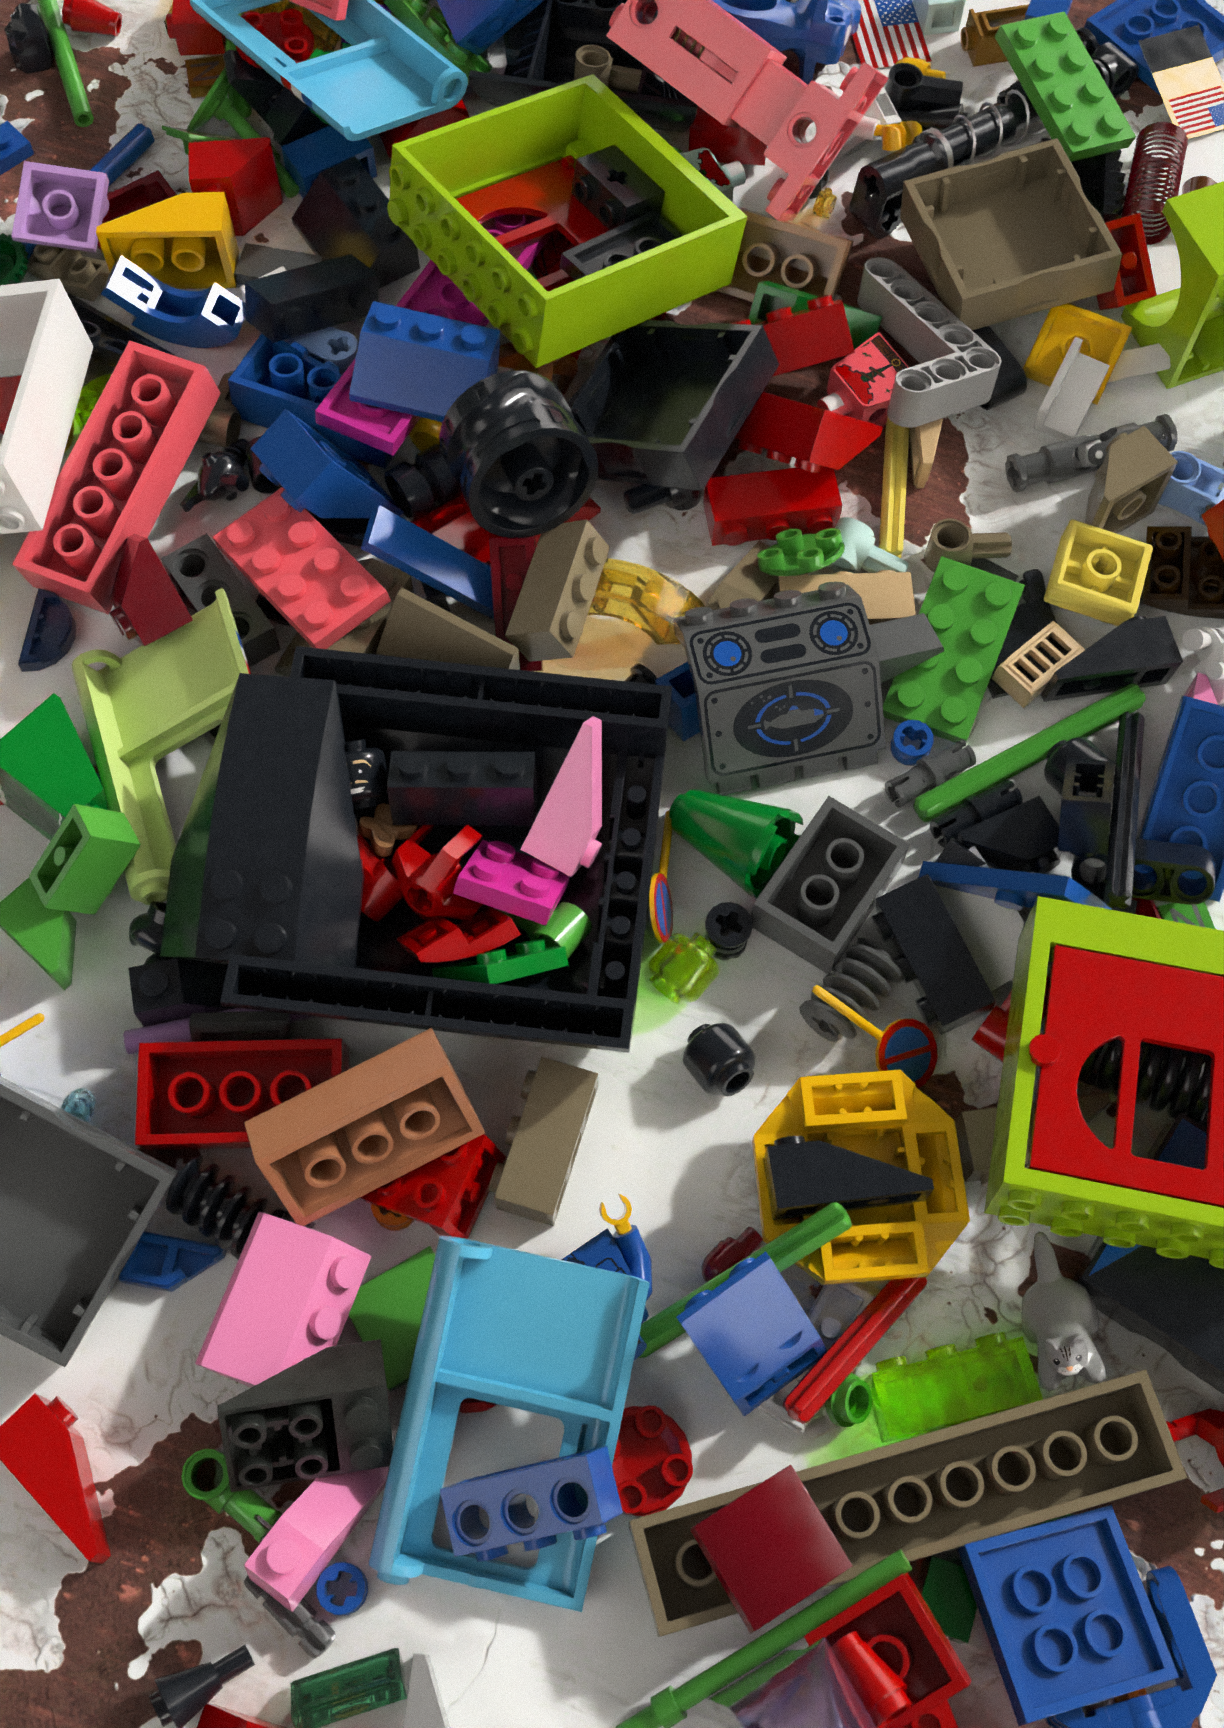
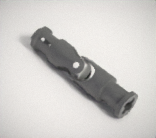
[1005,414,1178,492]

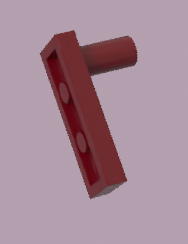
[489,536,543,672]

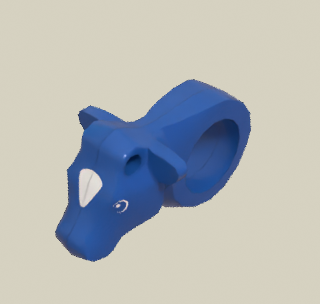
[712,0,861,84]

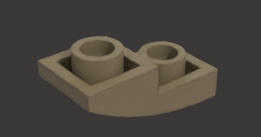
[27,244,110,302]

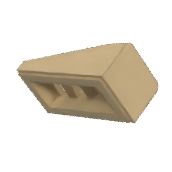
[909,418,943,488]
[991,620,1085,708]

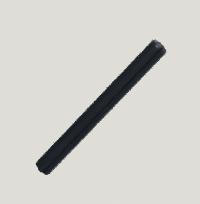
[1104,711,1145,909]

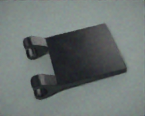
[988,569,1069,699]

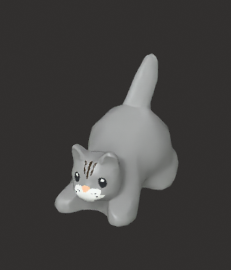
[1021,1231,1106,1391]

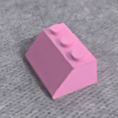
[195,1212,372,1388]

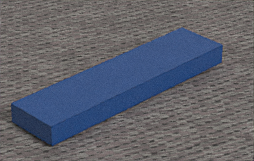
[361,505,494,620]

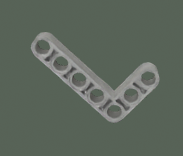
[857,257,1001,428]

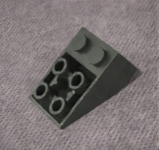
[217,1339,393,1492]

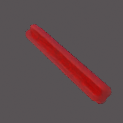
[783,1277,928,1424]

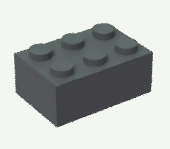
[751,796,910,974]

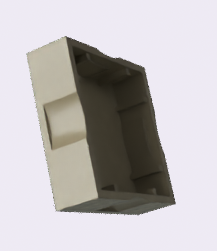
[900,138,1122,330]

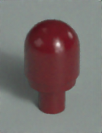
[701,1226,763,1283]

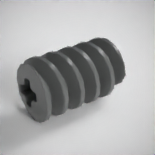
[799,938,904,1042]

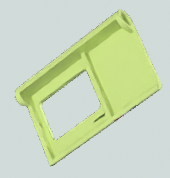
[71,588,251,905]

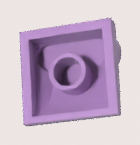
[11,161,109,253]

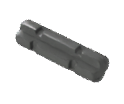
[244,1575,336,1659]

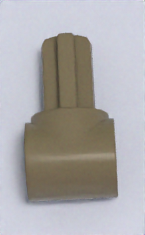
[573,45,642,94]
[197,371,241,448]
[924,518,1012,573]

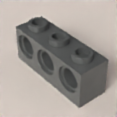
[161,533,281,668]

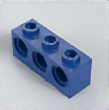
[440,1446,623,1562]

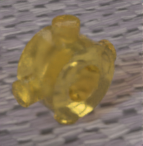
[813,188,837,219]

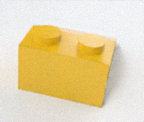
[96,192,239,289]

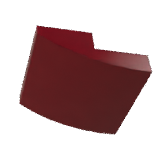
[690,1464,853,1634]

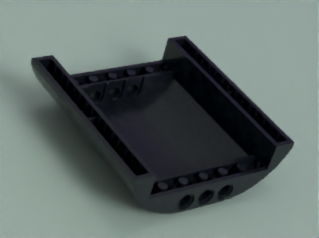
[220,646,672,1053]

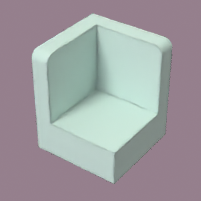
[913,0,966,35]

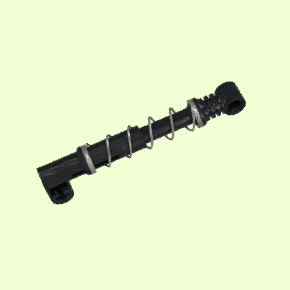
[849,42,1139,239]

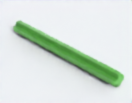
[913,684,1146,822]

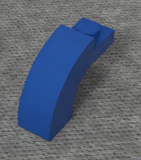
[101,256,246,348]

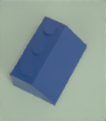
[349,301,500,422]

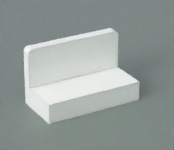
[1033,337,1110,441]

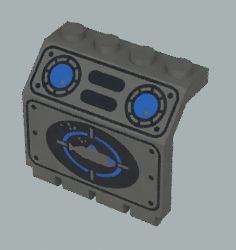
[673,581,886,795]

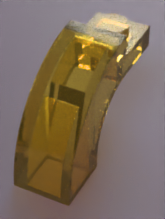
[587,558,705,645]

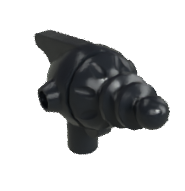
[180,439,249,512]

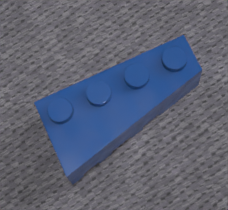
[228,333,397,469]

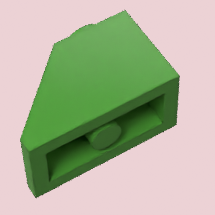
[0,877,77,991]

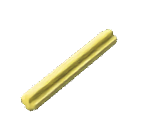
[879,417,909,558]

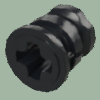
[705,902,753,961]

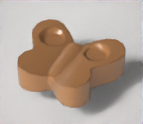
[358,803,418,857]

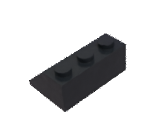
[291,156,420,289]

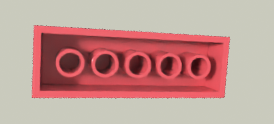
[12,341,221,615]

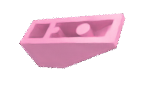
[520,716,602,877]
[244,1466,389,1612]

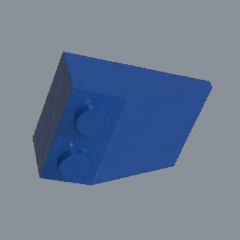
[250,409,404,518]

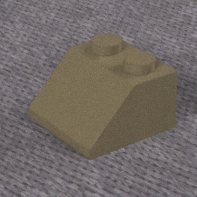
[1085,426,1178,534]

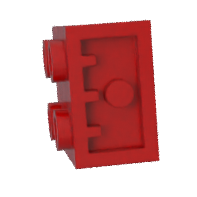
[360,1134,506,1239]

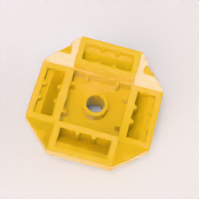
[752,1070,970,1285]

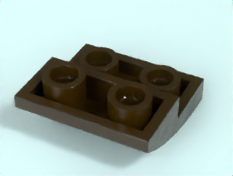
[1143,526,1224,619]

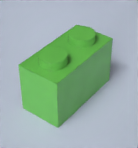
[29,804,141,915]

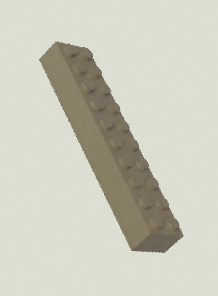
[628,1370,1187,1637]

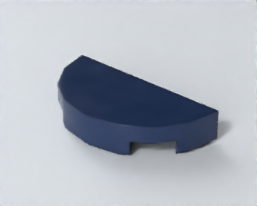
[18,588,76,672]

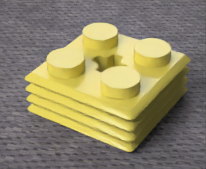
[1044,519,1153,626]

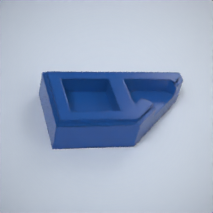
[118,1231,227,1292]

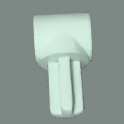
[827,517,908,574]

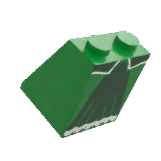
[0,693,108,841]

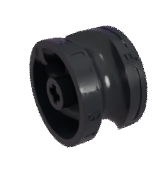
[439,371,599,538]

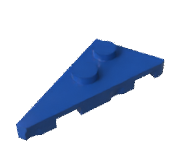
[918,861,1112,910]

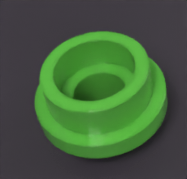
[825,1373,872,1427]

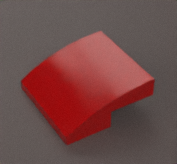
[397,906,521,962]

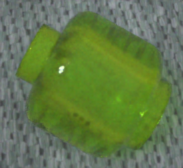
[648,932,719,1005]

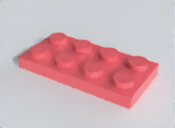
[212,487,391,649]

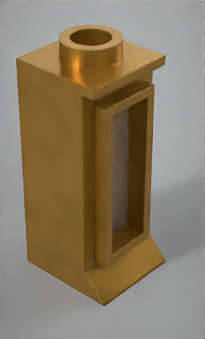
[960,4,1068,67]

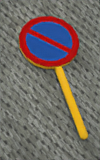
[649,810,673,944]
[812,985,938,1088]

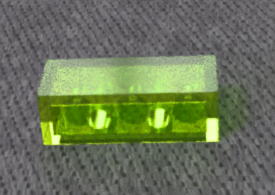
[864,1331,1043,1443]

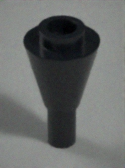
[898,104,969,132]
[149,1645,255,1728]

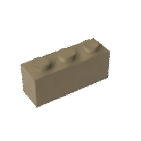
[505,520,610,662]
[489,1056,598,1226]

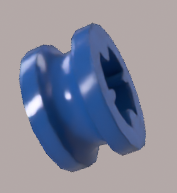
[890,720,934,766]
[316,1562,368,1615]

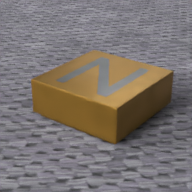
[185,55,225,98]

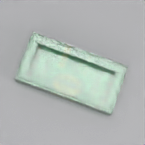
[291,1647,407,1728]

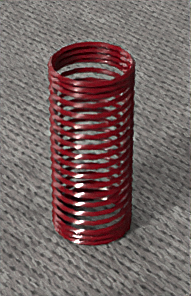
[1121,122,1188,245]

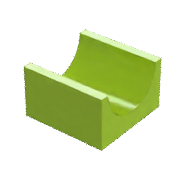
[1121,181,1224,389]

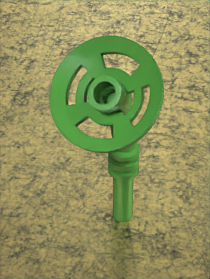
[187,66,300,198]

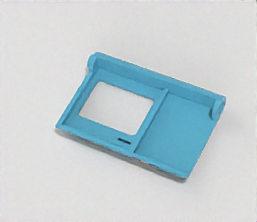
[189,0,468,141]
[369,1236,650,1612]

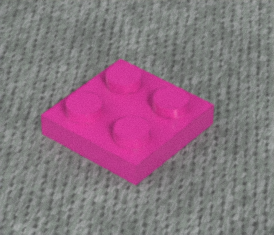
[453,840,570,926]

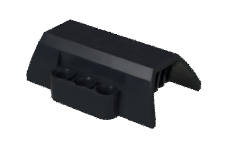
[469,0,698,133]

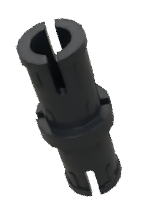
[930,780,1023,848]

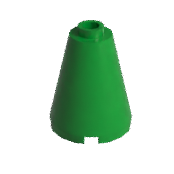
[669,789,803,898]

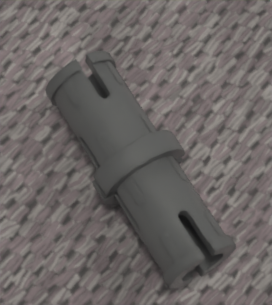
[885,739,976,808]

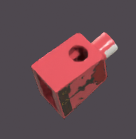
[817,332,909,426]

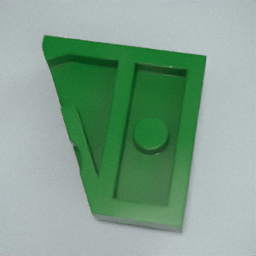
[432,939,569,984]

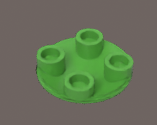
[757,528,845,576]

